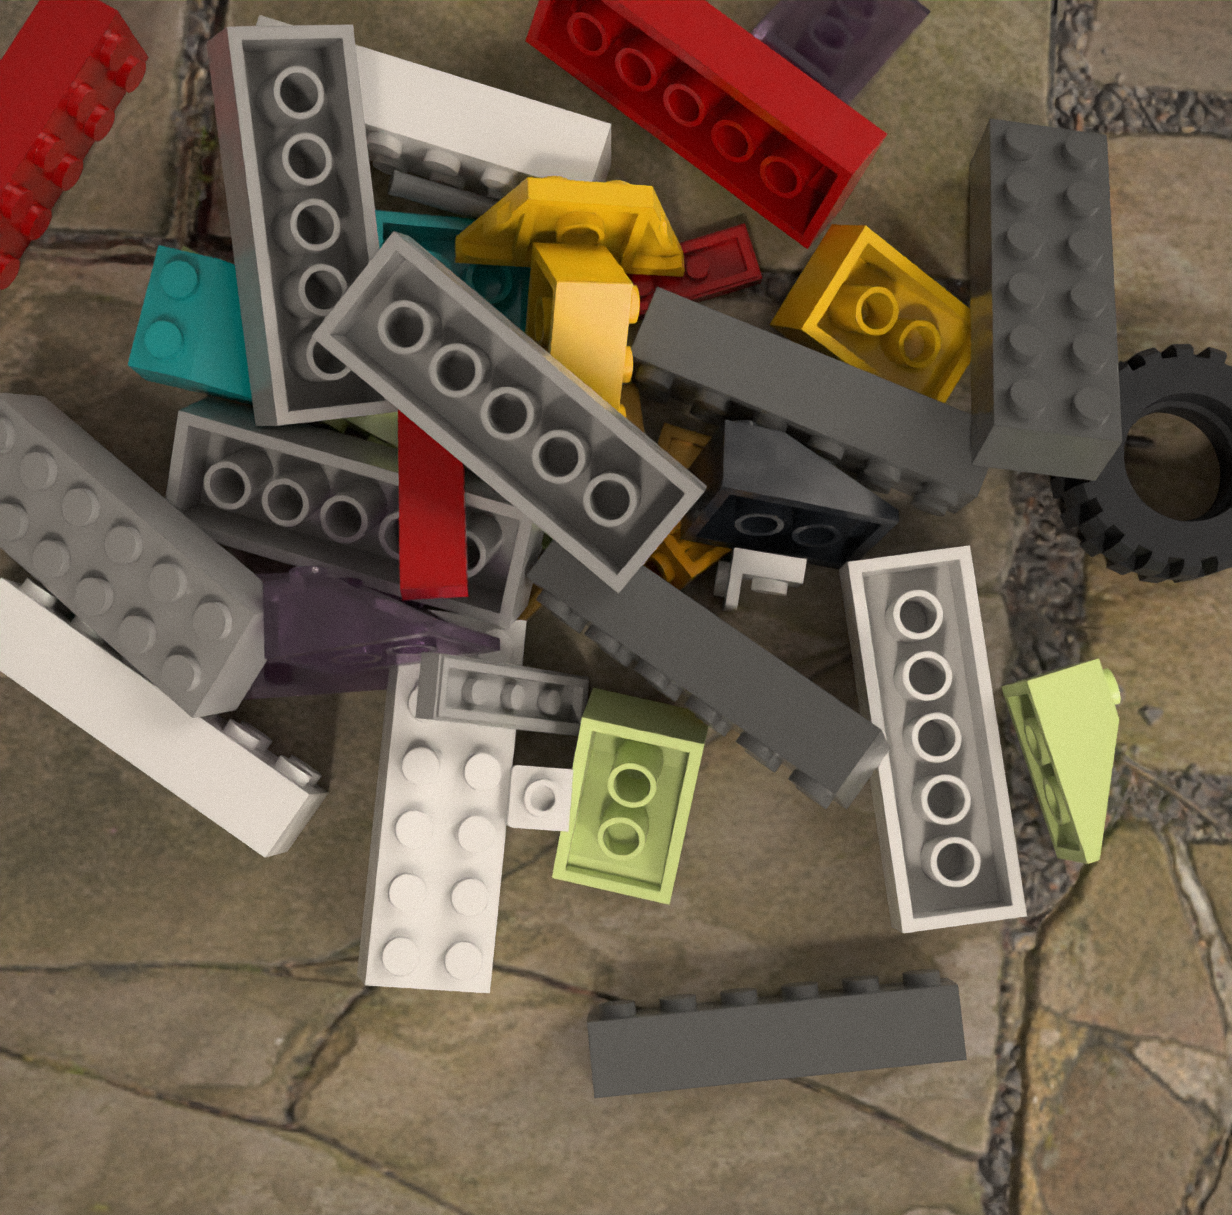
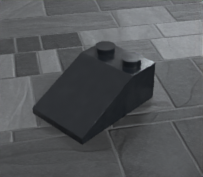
[680,419,899,569]

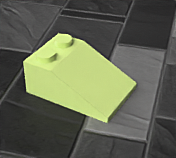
[1001,658,1121,864]
[552,688,709,905]

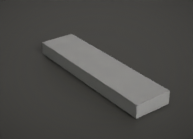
[415,652,589,736]

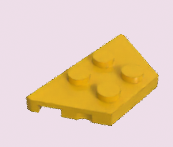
[455,176,685,277]

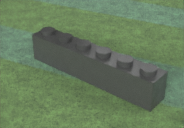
[587,969,967,1098]

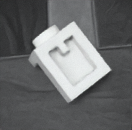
[713,548,807,613]
[506,765,573,832]

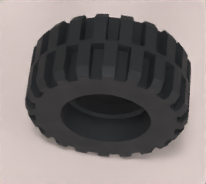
[1050,344,1232,583]

